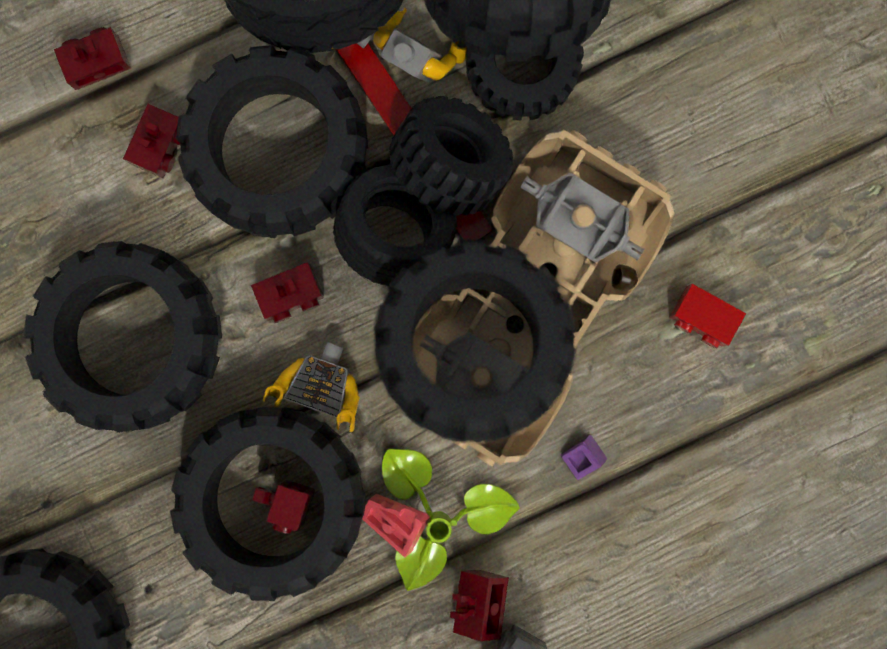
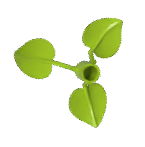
[382,448,520,591]

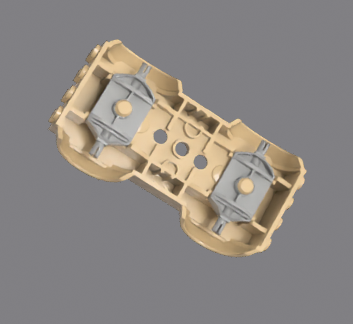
[397,129,674,467]

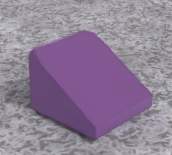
[560,435,607,480]

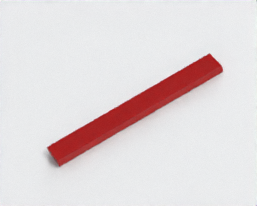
[336,43,493,240]

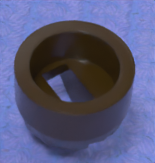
[612,264,638,290]

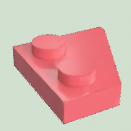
[362,494,430,557]

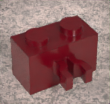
[54,27,131,90]
[123,104,180,178]
[251,262,324,323]
[252,480,315,534]
[450,570,509,642]

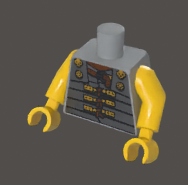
[373,7,467,83]
[263,342,360,432]

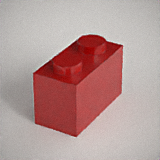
[669,284,746,348]

